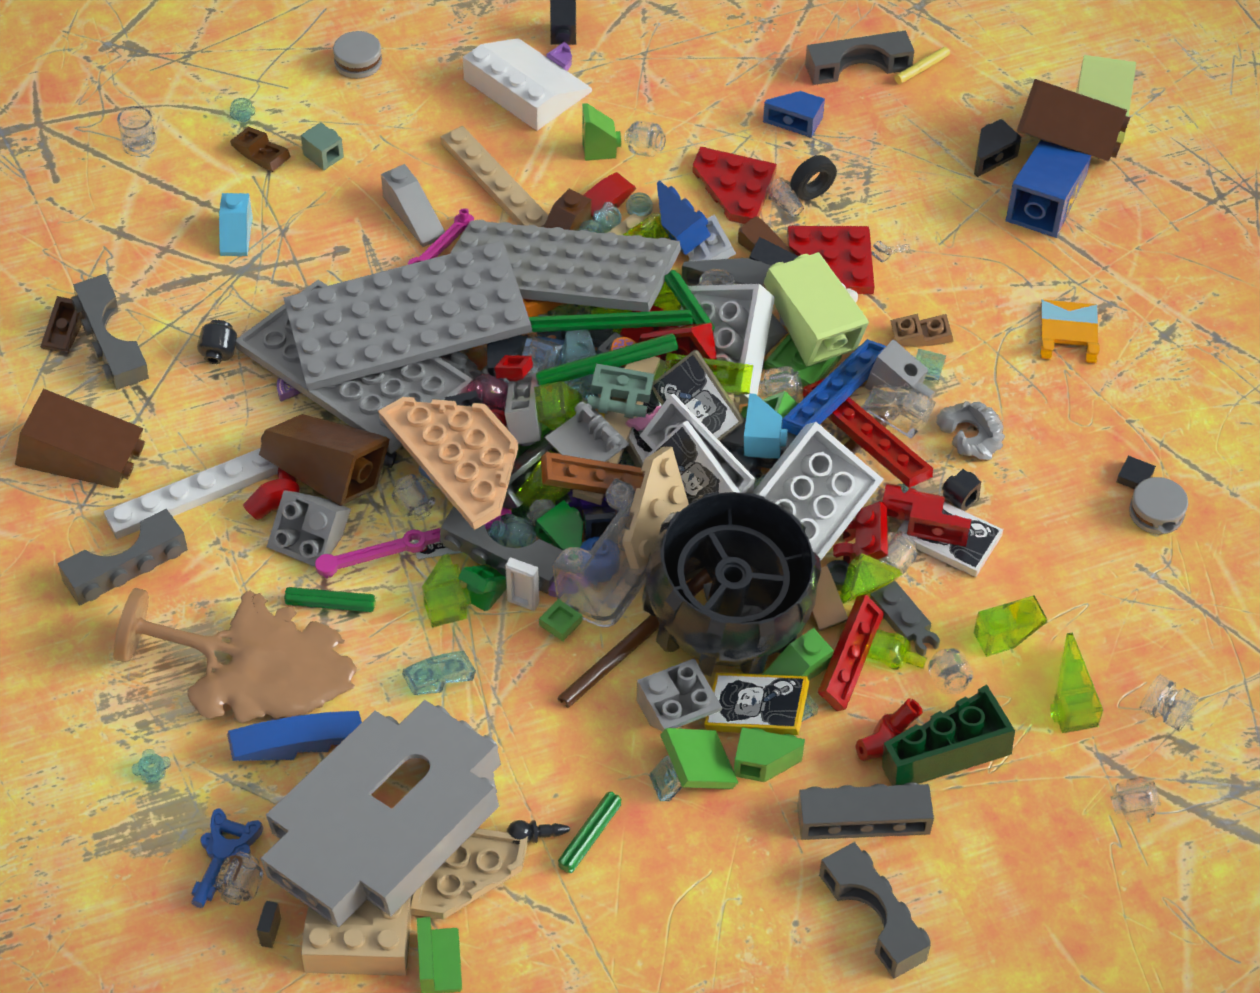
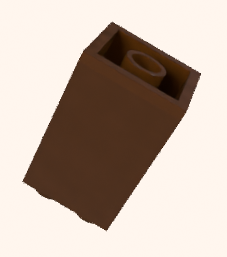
[1017,79,1130,162]
[15,388,145,488]
[259,414,390,506]

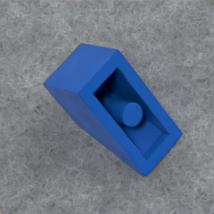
[763,91,825,138]

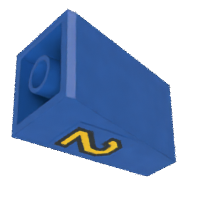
[1005,140,1091,238]

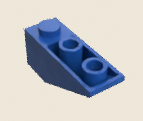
[657,180,711,255]

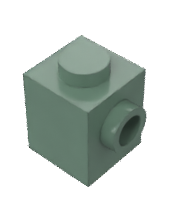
[301,122,344,170]

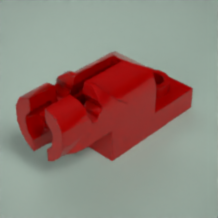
[882,483,972,547]

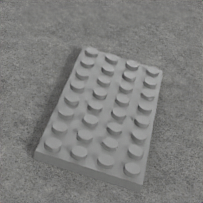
[450,220,681,312]
[283,240,532,391]
[236,280,475,454]

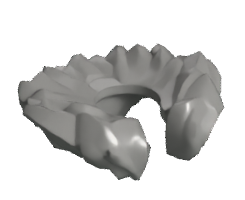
[936,401,1005,460]

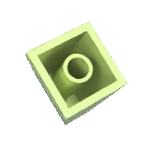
[763,252,869,367]

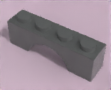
[805,30,915,85]
[71,273,149,390]
[439,506,566,594]
[57,508,188,606]
[819,842,931,979]

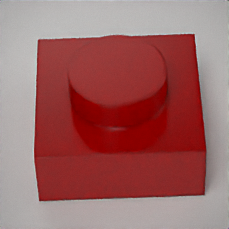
[495,355,533,381]

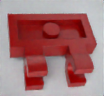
[833,501,888,566]

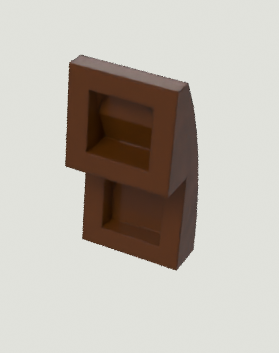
[230,127,291,172]

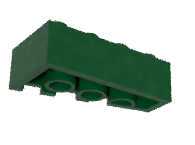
[882,684,1015,786]

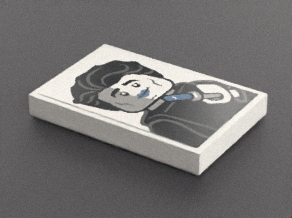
[645,421,741,504]
[895,502,1003,577]

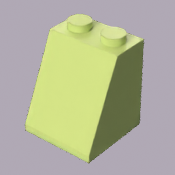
[1076,55,1136,144]

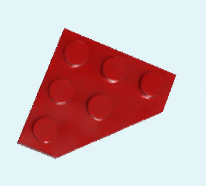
[692,146,777,224]
[787,226,875,294]

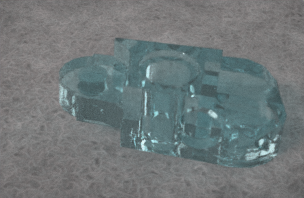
[561,329,599,404]

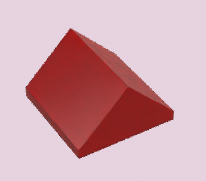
[641,323,718,372]

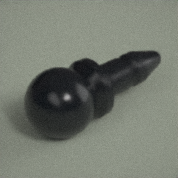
[507,820,570,844]

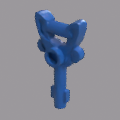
[191,809,263,908]

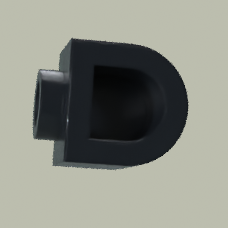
[942,469,981,511]

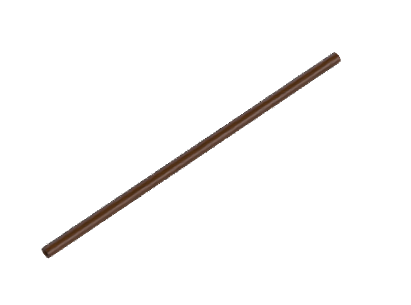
[557,413,890,708]

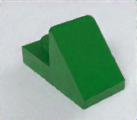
[458,565,507,611]

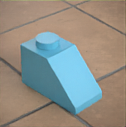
[219,193,253,256]
[744,393,788,459]

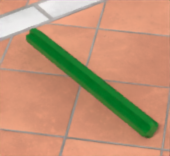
[529,310,693,333]

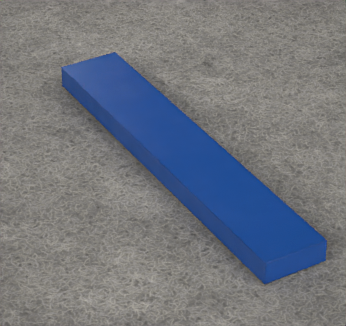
[782,339,886,435]

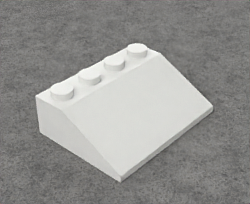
[463,38,592,131]
[678,284,775,404]
[752,422,884,561]

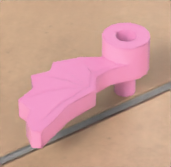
[626,406,662,431]

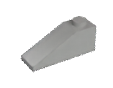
[381,164,445,247]
[505,373,542,446]

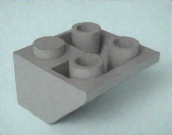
[267,490,351,567]
[636,658,722,732]

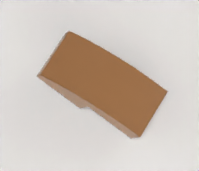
[890,313,954,346]
[812,566,848,631]

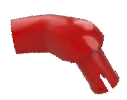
[243,467,300,520]
[855,698,923,761]

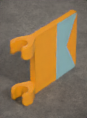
[1040,299,1100,363]

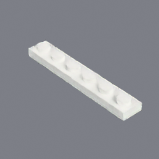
[104,448,278,539]

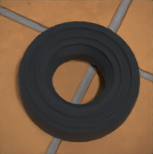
[790,155,837,201]

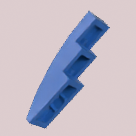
[227,711,362,761]

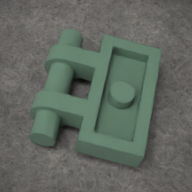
[587,363,654,419]

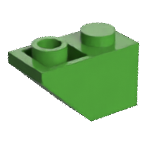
[734,727,805,782]

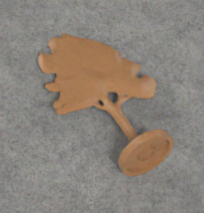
[113,588,357,723]

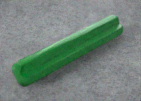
[664,270,715,332]
[284,587,376,612]
[558,792,621,873]

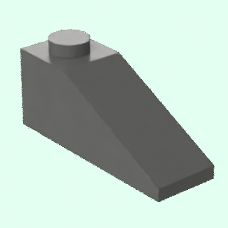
[682,258,772,290]

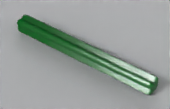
[536,334,678,388]

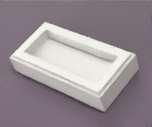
[506,557,539,611]

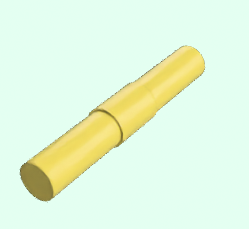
[895,47,950,84]

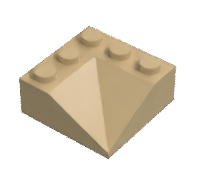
[301,895,413,976]

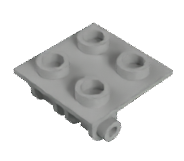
[545,402,629,462]

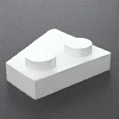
[687,214,736,261]

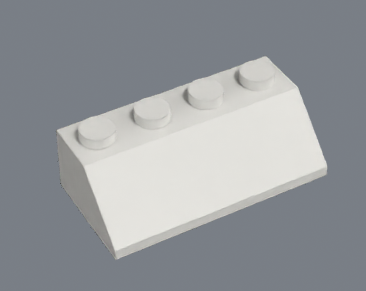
[640,394,755,494]

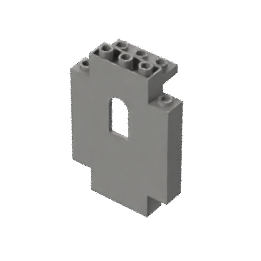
[260,700,501,928]

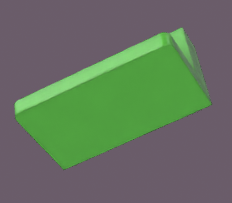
[417,917,462,993]

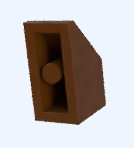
[544,188,592,231]

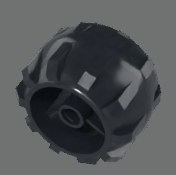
[642,492,821,676]

